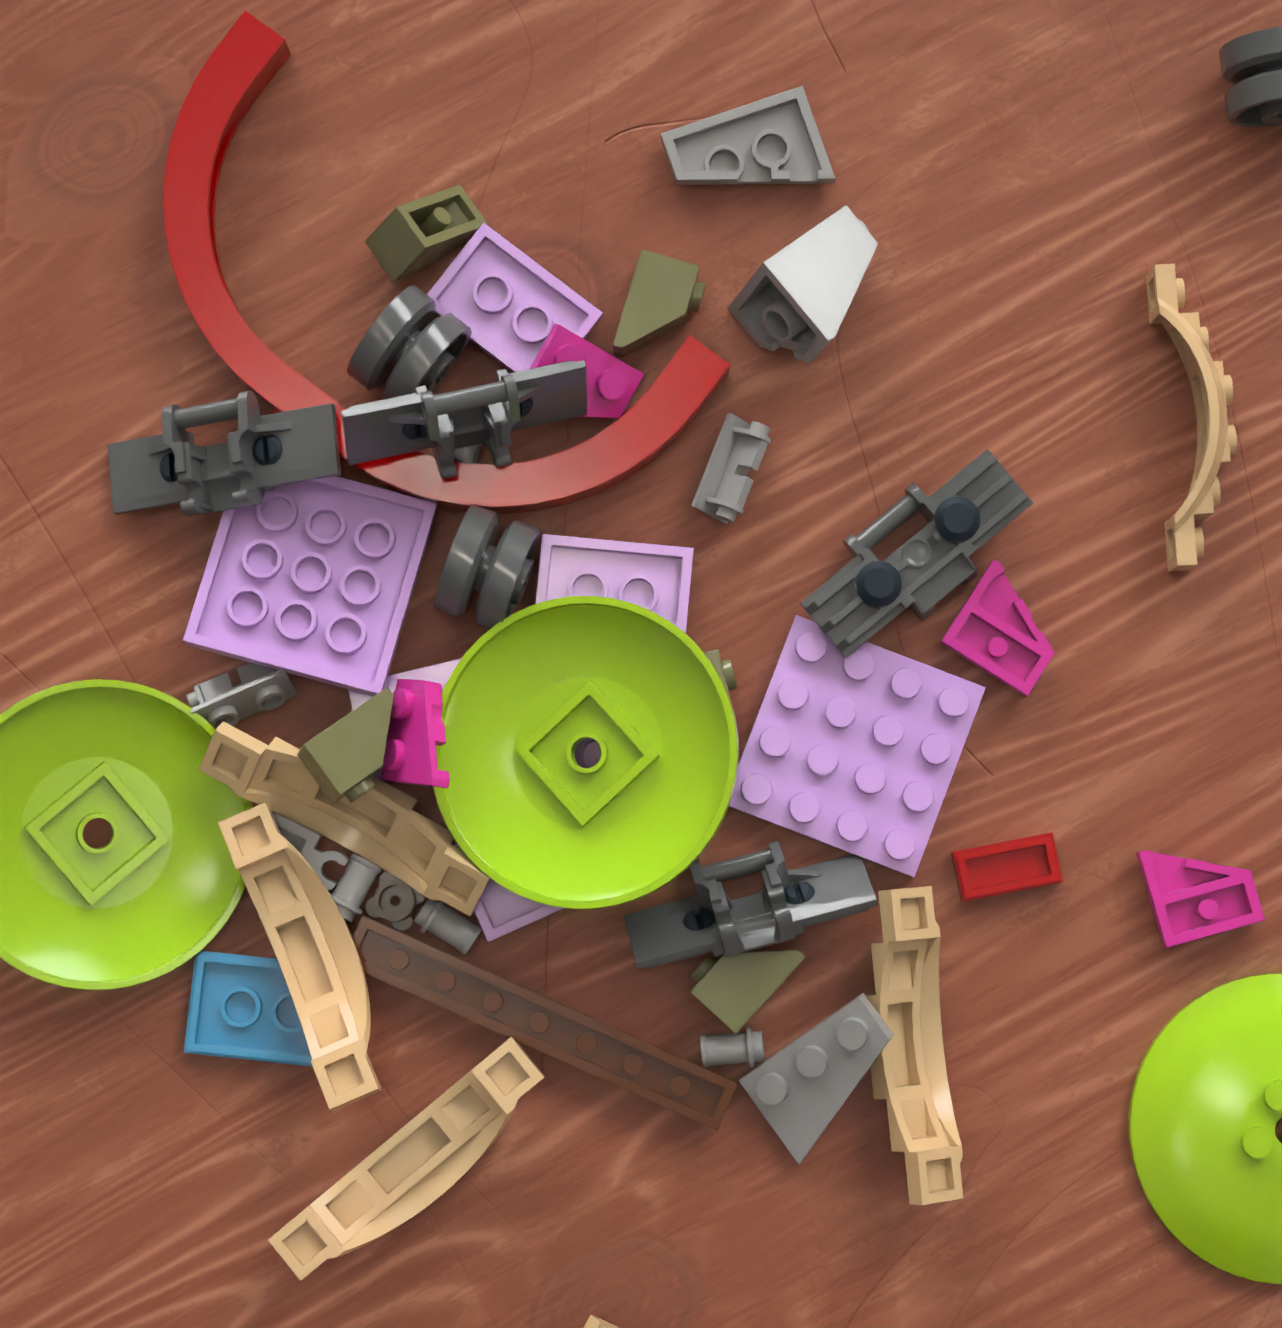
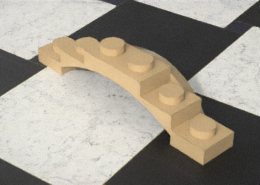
[1146,263,1237,572]
[198,721,491,916]
[218,802,382,1112]
[866,886,963,1205]
[268,1036,545,1281]

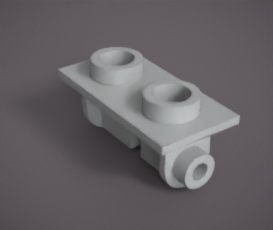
[691,413,772,524]
[186,663,299,730]

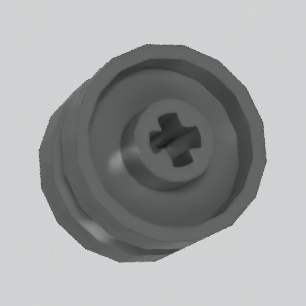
[1219,26,1282,127]
[347,285,472,400]
[434,504,540,630]

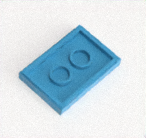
[184,950,313,1067]

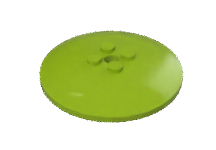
[433,596,739,909]
[0,679,253,990]
[1128,974,1282,1284]

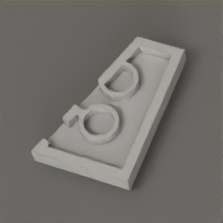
[660,86,836,185]
[739,993,894,1164]

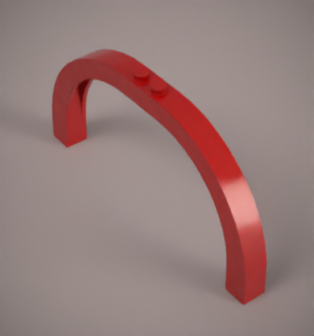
[163,10,730,514]

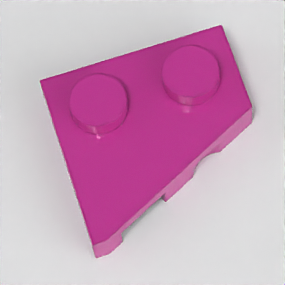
[530,324,644,418]
[940,559,1055,697]
[380,679,450,788]
[1136,850,1265,948]

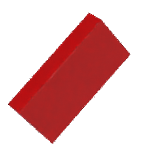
[951,832,1063,902]

